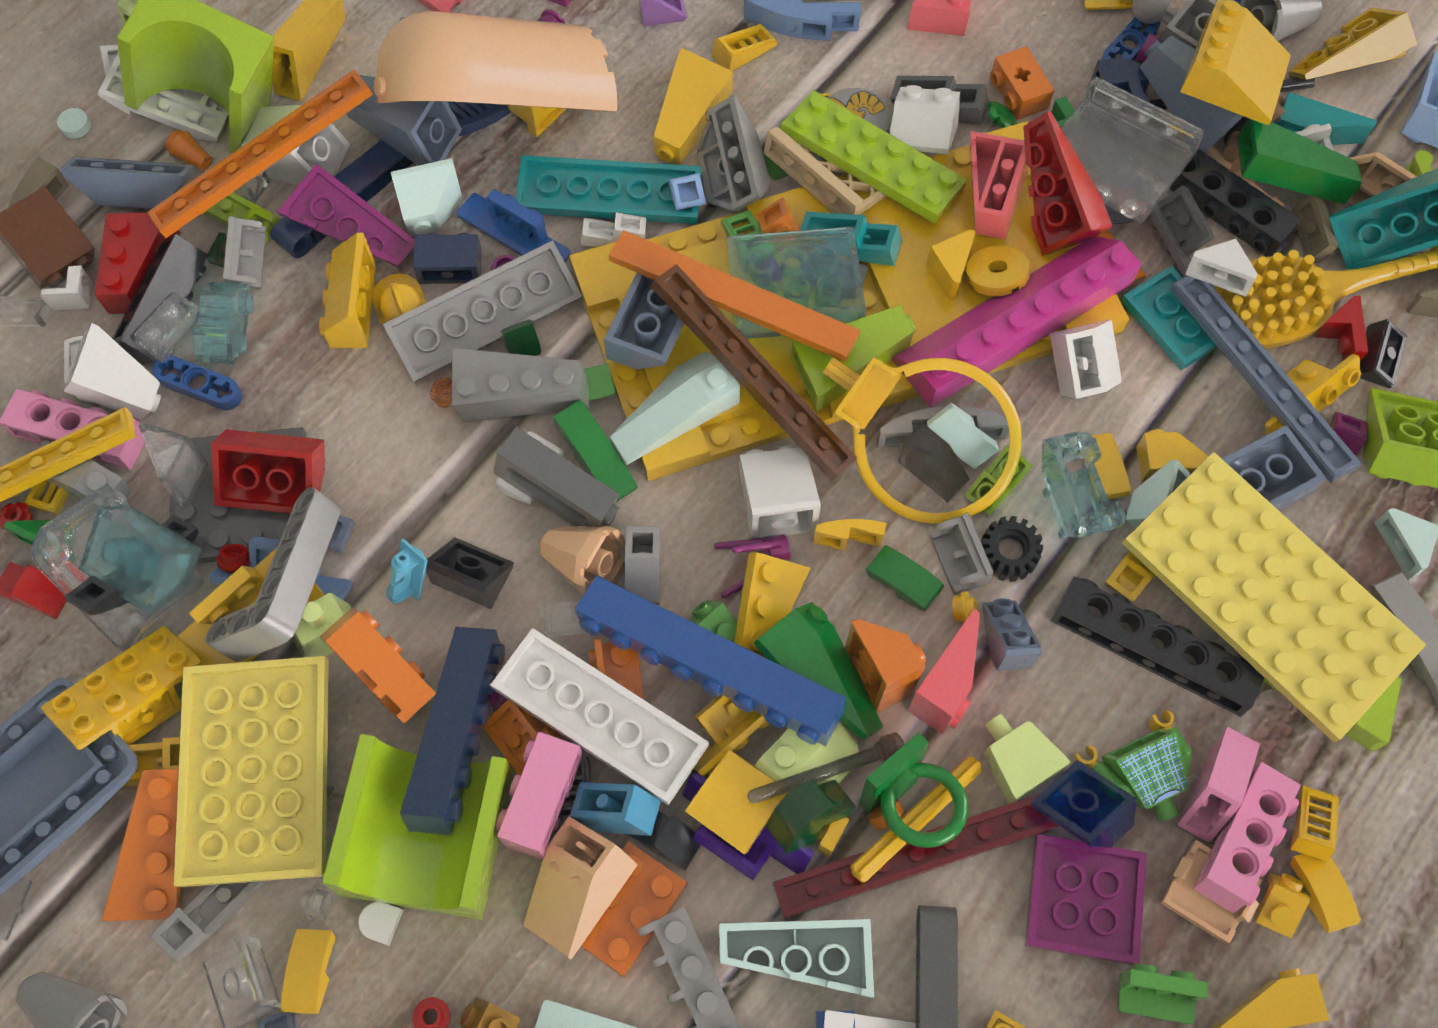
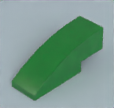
[553,399,638,502]

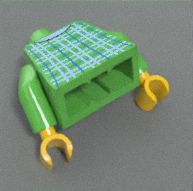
[1075,710,1192,821]

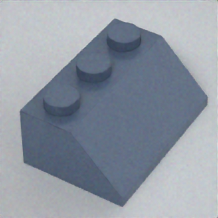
[604,273,685,370]
[1222,425,1327,511]

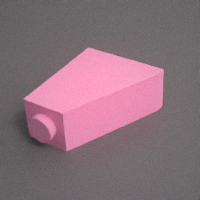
[1177,727,1260,843]

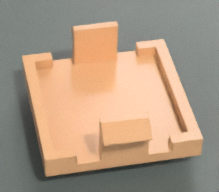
[1161,840,1262,945]

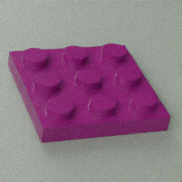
[1025,834,1147,966]

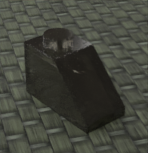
[898,424,970,502]

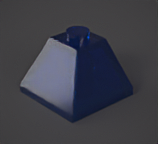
[1031,760,1137,847]

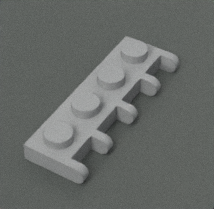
[637,906,740,1028]

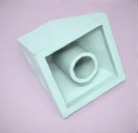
[391,158,463,237]
[1126,460,1190,529]

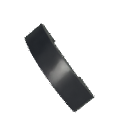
[65,515,199,616]

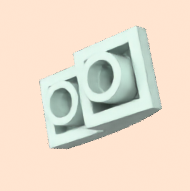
[927,402,999,469]

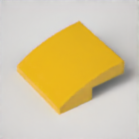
[685,750,790,854]

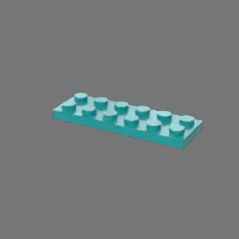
[515,155,702,224]

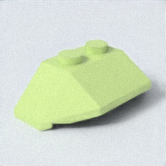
[754,721,859,794]

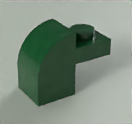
[766,779,856,854]

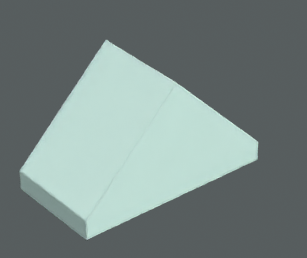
[1374,508,1438,580]

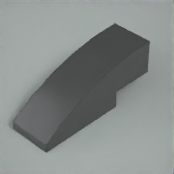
[890,76,989,124]

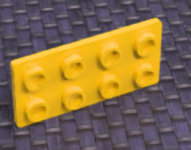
[177,548,325,665]
[41,626,203,750]

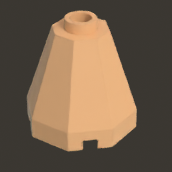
[540,525,625,595]

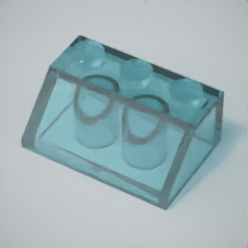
[79,506,202,615]

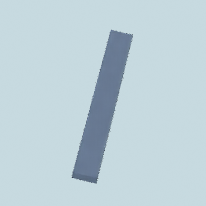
[1170,275,1361,483]

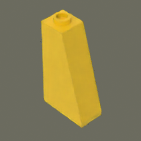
[272,0,345,101]
[653,48,733,165]

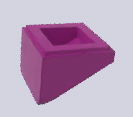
[1330,412,1367,456]

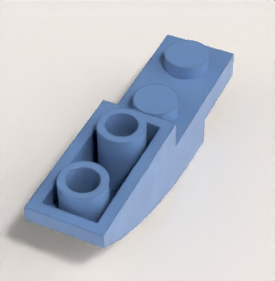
[744,0,861,41]

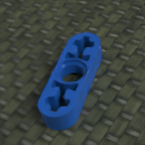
[1101,17,1161,61]
[152,355,242,410]

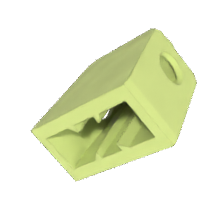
[292,593,351,657]
[984,714,1071,804]

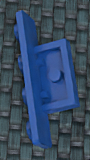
[456,189,571,262]

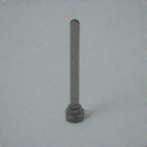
[747,732,904,804]

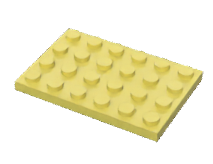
[174,656,329,887]

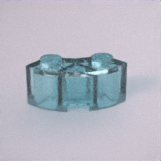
[192,282,254,364]

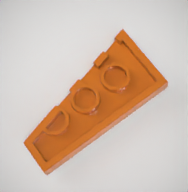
[102,769,182,921]

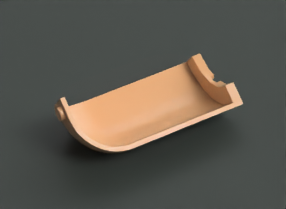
[374,11,617,112]

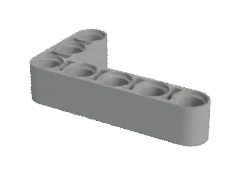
[205,487,341,662]

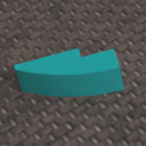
[799,211,903,266]

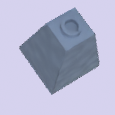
[1140,36,1243,153]
[346,75,462,166]

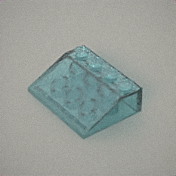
[726,227,866,339]

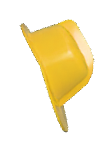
[372,273,427,326]

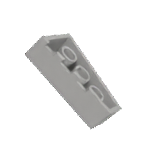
[452,348,590,422]

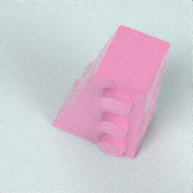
[495,732,583,861]

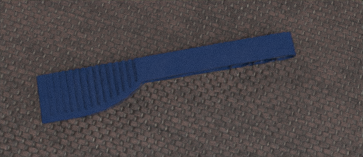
[270,102,511,258]

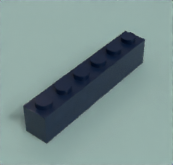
[400,627,505,836]

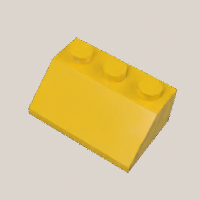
[319,233,376,348]

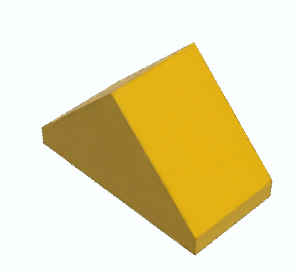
[927,229,976,299]

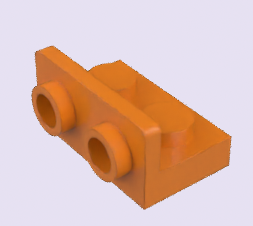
[589,638,644,700]
[482,700,562,775]

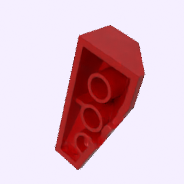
[1023,111,1113,256]

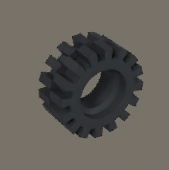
[980,516,1043,582]

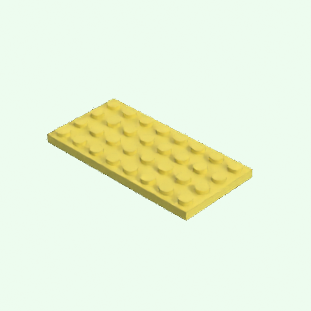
[1122,452,1426,742]

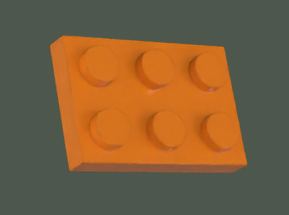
[581,841,688,978]

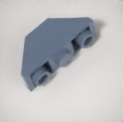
[982,598,1041,671]

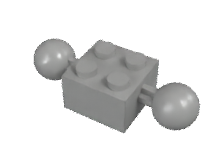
[1132,0,1217,49]

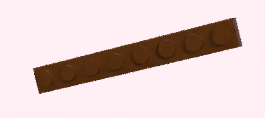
[650,264,857,482]

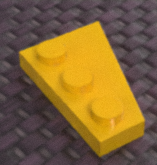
[734,552,811,659]

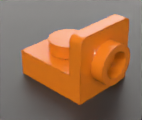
[757,197,803,252]

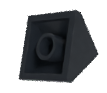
[425,537,514,609]

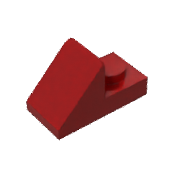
[1315,296,1368,362]
[0,562,73,619]

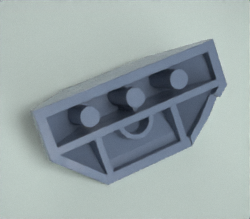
[60,157,195,212]

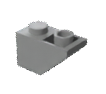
[625,526,661,605]

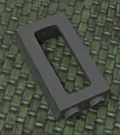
[493,426,620,527]

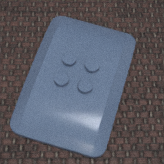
[0,678,138,895]

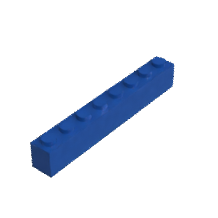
[575,575,846,747]

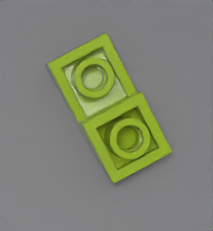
[964,445,1034,516]

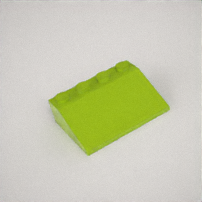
[1364,387,1438,488]

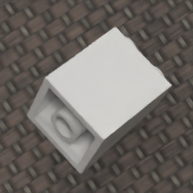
[240,105,350,185]
[739,445,821,539]

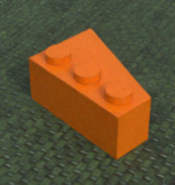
[320,608,436,723]

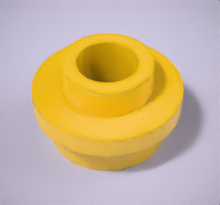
[952,591,978,624]

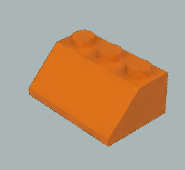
[845,619,926,713]

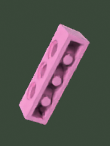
[0,389,147,471]
[1193,762,1301,913]

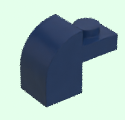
[1091,58,1150,111]

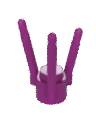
[714,534,791,598]

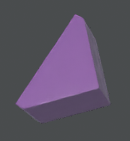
[639,0,687,27]

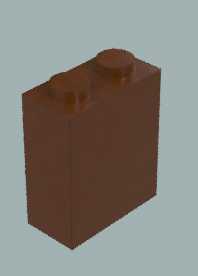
[0,186,95,290]

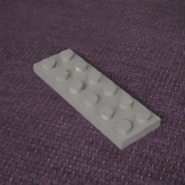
[383,240,582,383]

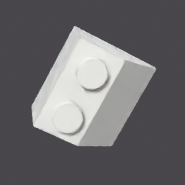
[890,85,960,154]

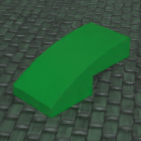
[866,545,944,612]

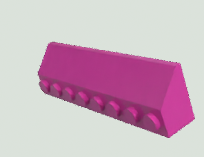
[892,236,1142,407]

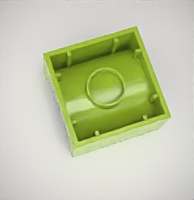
[117,0,274,154]
[322,734,513,921]

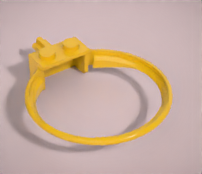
[822,357,1022,524]

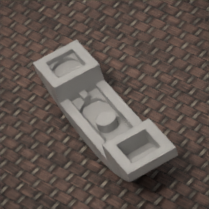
[876,406,1009,448]
[150,881,265,962]

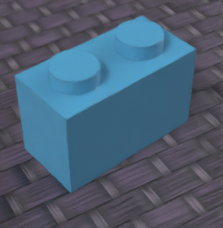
[569,782,661,836]

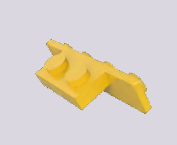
[1262,354,1361,435]
[692,694,770,776]

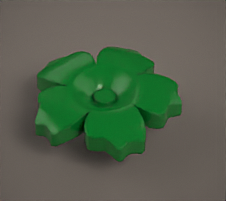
[986,101,1017,128]

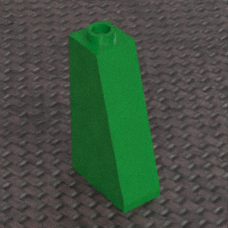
[1237,118,1362,205]

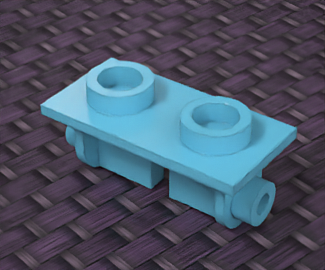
[386,538,428,604]

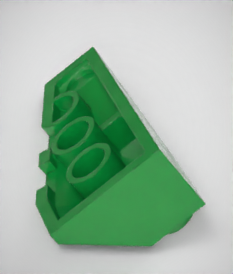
[754,602,884,740]

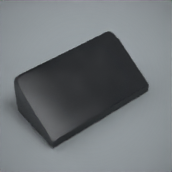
[1360,319,1407,389]

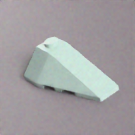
[610,351,740,465]

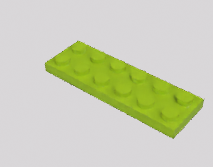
[780,90,968,224]

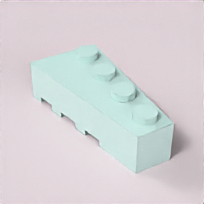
[718,919,874,998]

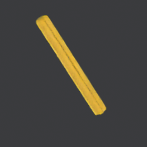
[850,756,982,883]

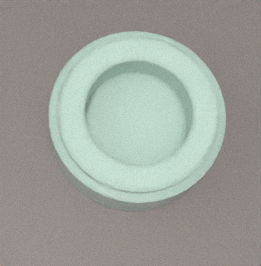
[57,108,91,139]

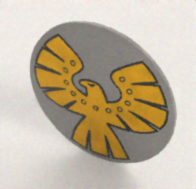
[828,88,891,132]

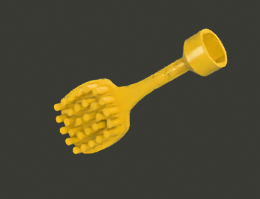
[1214,245,1438,349]

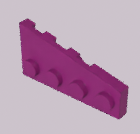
[277,163,415,268]

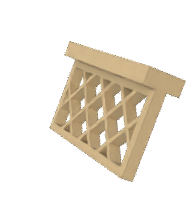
[763,126,887,215]

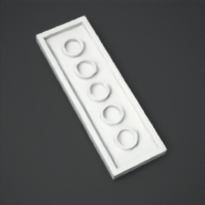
[490,628,709,805]

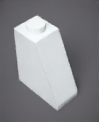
[63,324,161,420]

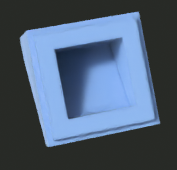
[668,173,706,210]

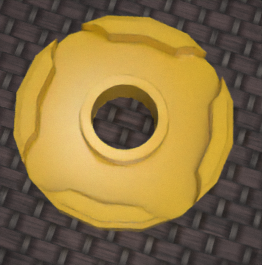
[966,245,1030,296]

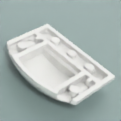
[98,52,229,141]

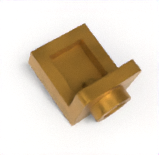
[460,997,520,1028]

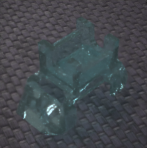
[1042,431,1126,539]

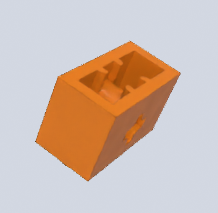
[990,46,1054,120]

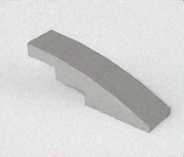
[1370,572,1438,707]

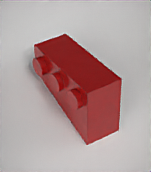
[95,213,181,314]

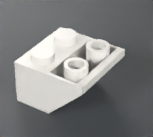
[1050,319,1122,399]

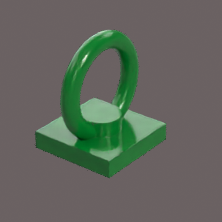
[859,732,968,848]

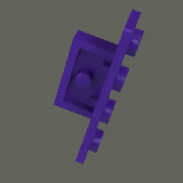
[682,772,814,880]

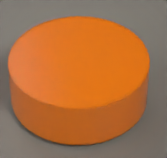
[867,799,905,830]

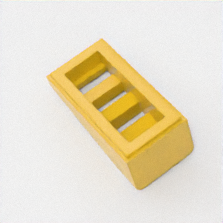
[712,24,778,71]
[1290,785,1339,862]

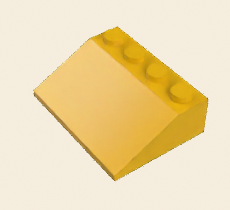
[1180,0,1291,126]

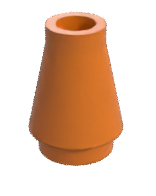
[165,129,213,171]

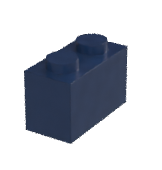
[413,233,482,284]

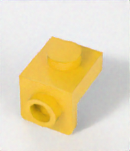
[1254,873,1310,938]

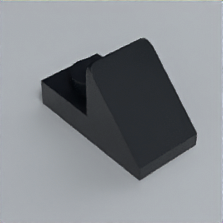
[624,811,701,872]

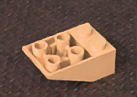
[523,817,638,959]

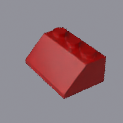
[211,429,325,513]

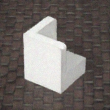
[40,266,93,311]

